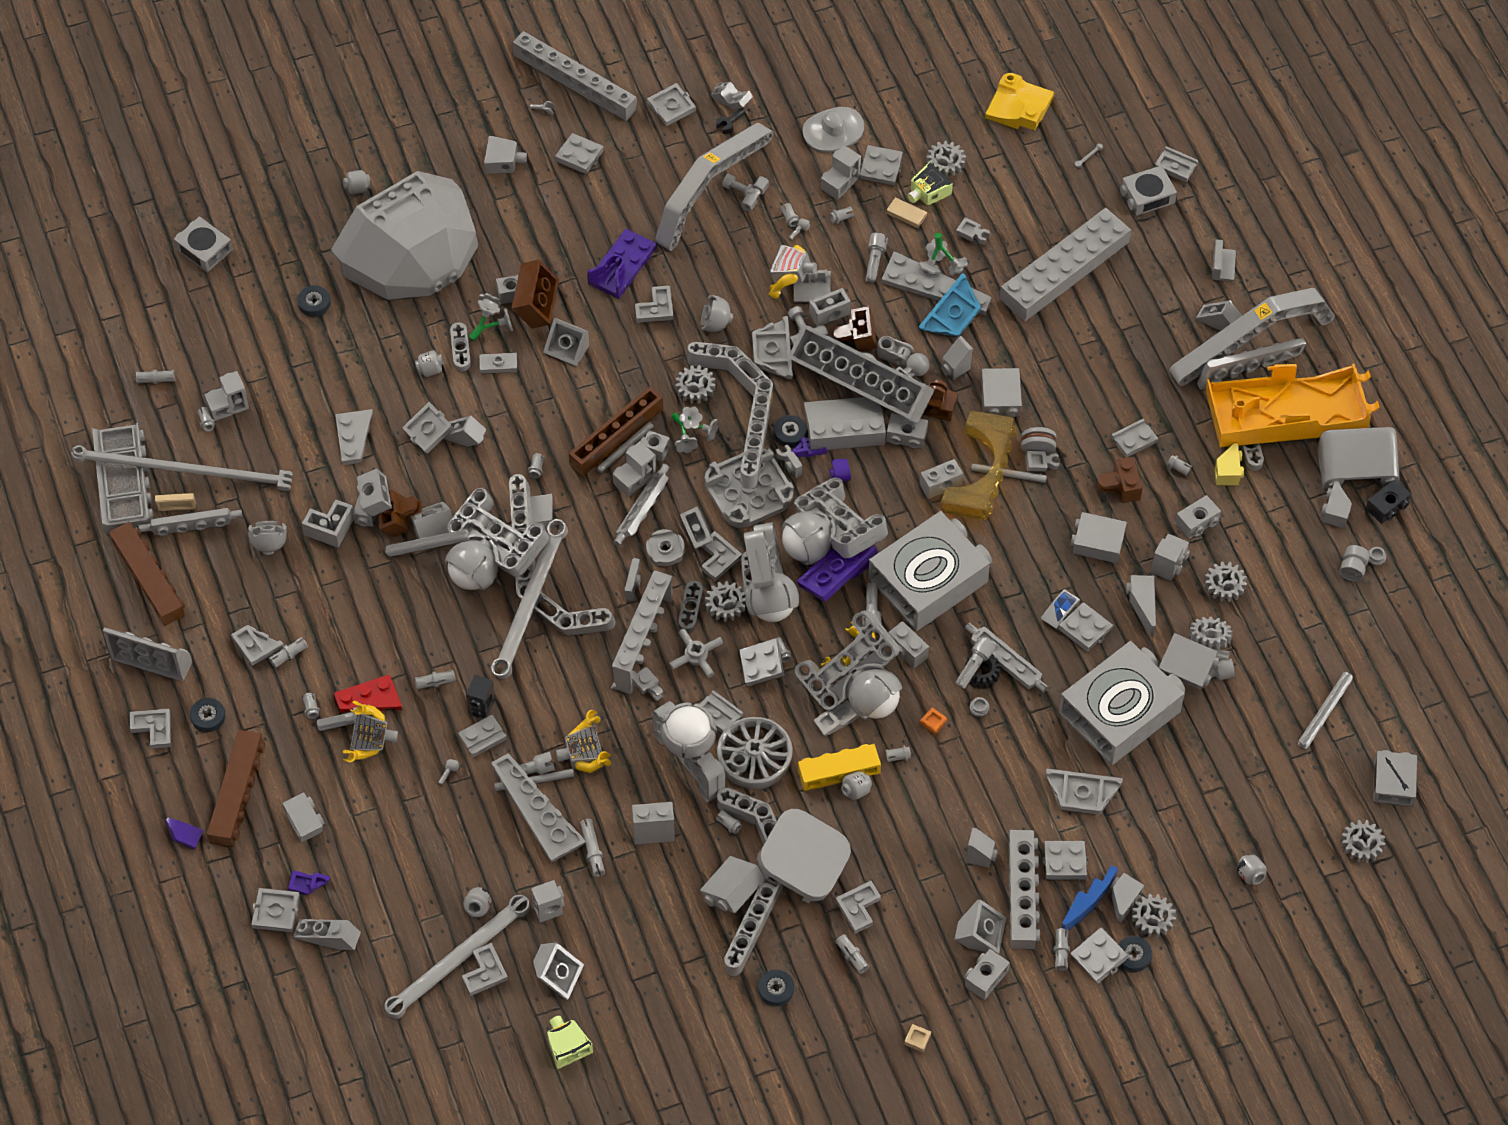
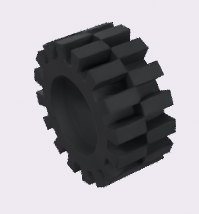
[965,654,1000,689]

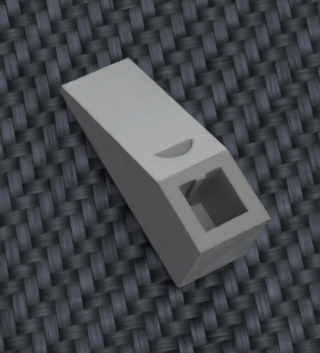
[293,919,361,950]

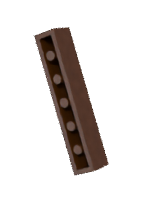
[569,386,663,477]
[109,521,185,626]
[207,730,265,847]

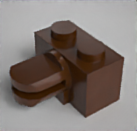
[834,306,877,352]
[922,380,958,421]
[1097,457,1143,503]
[378,490,422,537]

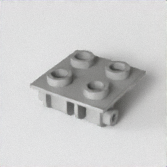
[794,269,831,302]

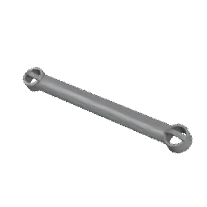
[491,519,568,679]
[385,895,530,1019]

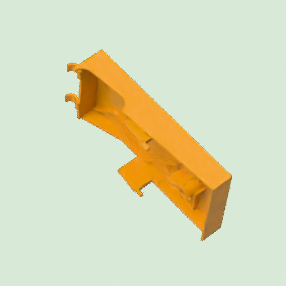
[1206,364,1380,447]

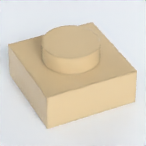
[904,1024,931,1052]

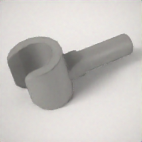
[530,101,556,115]
[789,219,810,240]
[438,759,459,785]

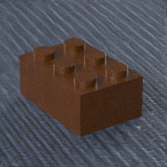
[511,259,559,329]

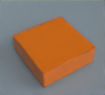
[920,708,947,734]

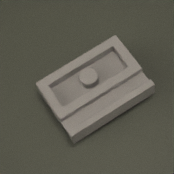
[1154,146,1198,183]
[1111,419,1158,458]
[700,690,743,733]
[458,715,507,758]

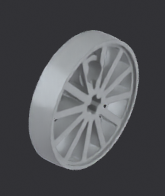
[717,717,792,789]

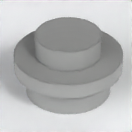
[1368,547,1386,566]
[970,697,989,717]

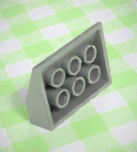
[804,397,886,450]
[103,628,192,682]

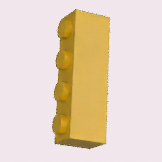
[798,744,881,791]

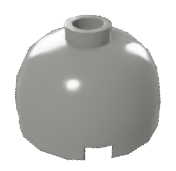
[700,295,733,332]
[248,521,287,555]

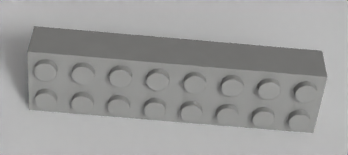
[1000,208,1131,322]
[788,324,935,423]

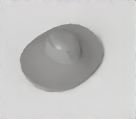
[803,107,864,152]

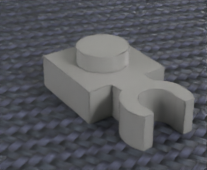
[956,217,991,245]
[1025,451,1060,471]

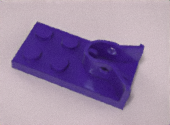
[587,229,657,299]
[797,546,878,602]

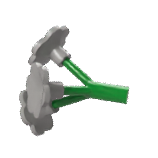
[918,233,968,276]
[469,293,513,341]
[671,407,718,453]

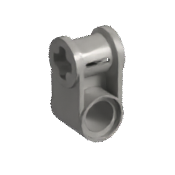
[877,336,914,367]

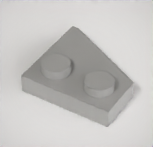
[231,625,284,666]

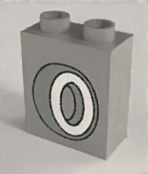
[868,511,992,631]
[1058,641,1185,765]

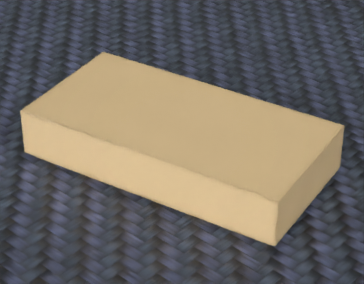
[886,197,927,228]
[155,493,196,511]

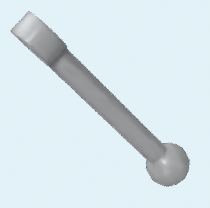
[1075,143,1103,168]

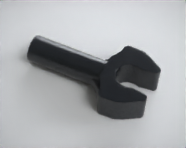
[716,108,746,134]

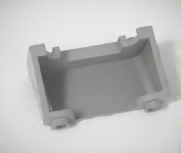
[1317,427,1400,489]

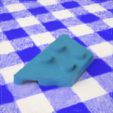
[919,273,981,337]

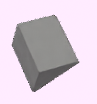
[543,318,589,366]

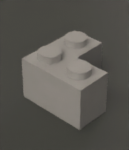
[820,145,861,200]
[204,371,249,421]
[613,441,656,497]
[302,500,354,548]
[1151,534,1190,581]

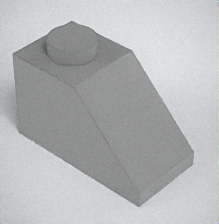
[1196,301,1242,331]
[942,336,973,380]
[443,416,486,447]
[680,507,713,549]
[966,828,997,868]
[1111,873,1144,924]

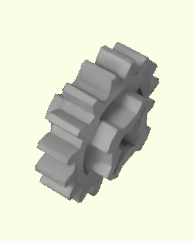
[926,141,966,177]
[675,365,715,404]
[1205,562,1247,602]
[705,581,746,622]
[1189,616,1232,650]
[1341,820,1385,863]
[1132,894,1176,938]

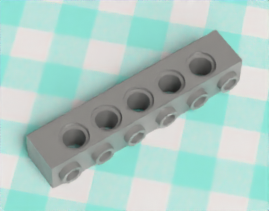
[1008,830,1040,949]

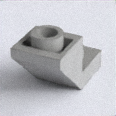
[711,82,753,109]

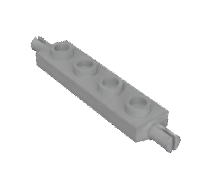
[613,464,670,546]
[138,508,243,536]
[965,622,1049,693]

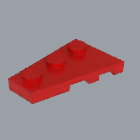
[334,674,403,713]

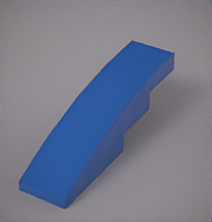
[1061,865,1118,931]

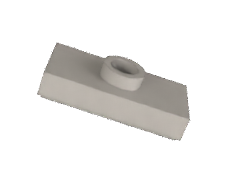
[480,353,517,374]
[625,558,641,601]

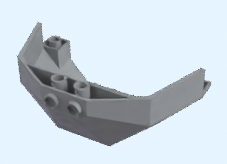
[331,171,478,300]

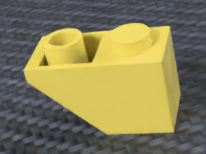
[1215,443,1244,486]

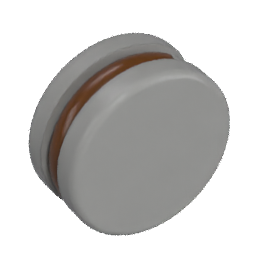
[1021,427,1056,455]

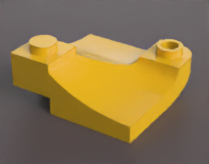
[985,73,1054,131]

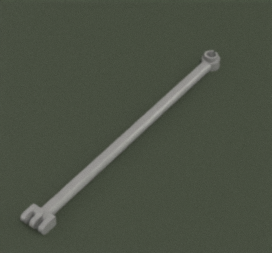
[71,445,293,491]

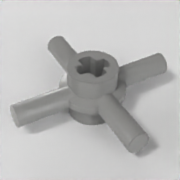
[669,629,723,678]

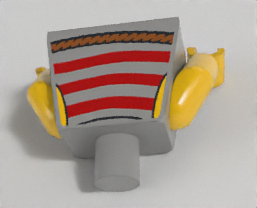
[768,245,817,299]

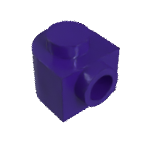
[829,458,851,482]

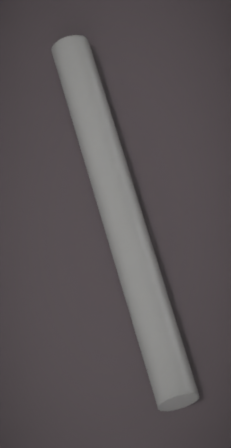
[596,422,654,474]
[971,464,1047,483]
[494,769,574,791]

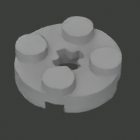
[646,529,685,566]

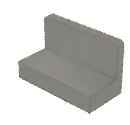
[1212,240,1236,282]

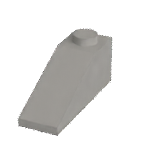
[1126,575,1156,636]

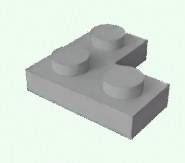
[635,286,673,323]
[701,531,742,581]
[130,709,171,749]
[836,881,881,934]
[462,943,508,996]

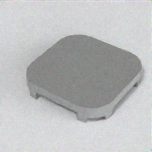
[705,448,794,528]
[756,809,851,903]

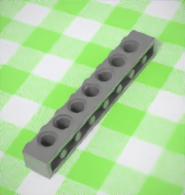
[513,31,637,121]

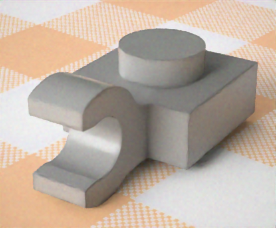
[776,445,802,478]
[632,667,663,701]

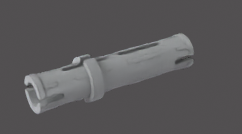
[580,819,606,877]

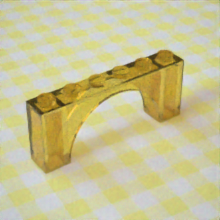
[941,410,1017,521]

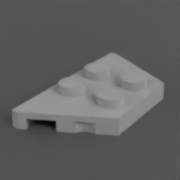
[752,316,793,379]
[1046,769,1123,815]

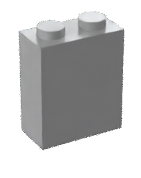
[981,368,1022,417]
[1070,512,1127,563]
[1159,633,1220,691]
[632,802,675,844]
[700,856,765,913]

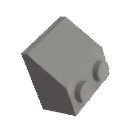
[409,502,453,539]

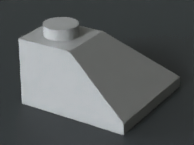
[955,899,1007,954]
[533,943,584,1000]

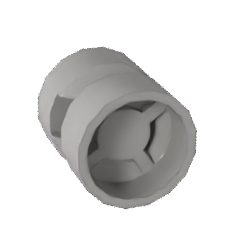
[1339,545,1370,582]

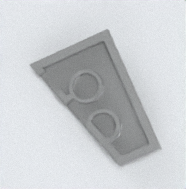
[335,409,373,465]

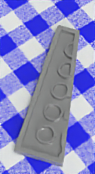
[882,252,991,315]
[1197,338,1306,390]
[491,753,585,863]

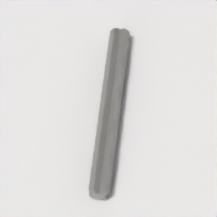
[385,529,470,556]
[1298,672,1353,749]

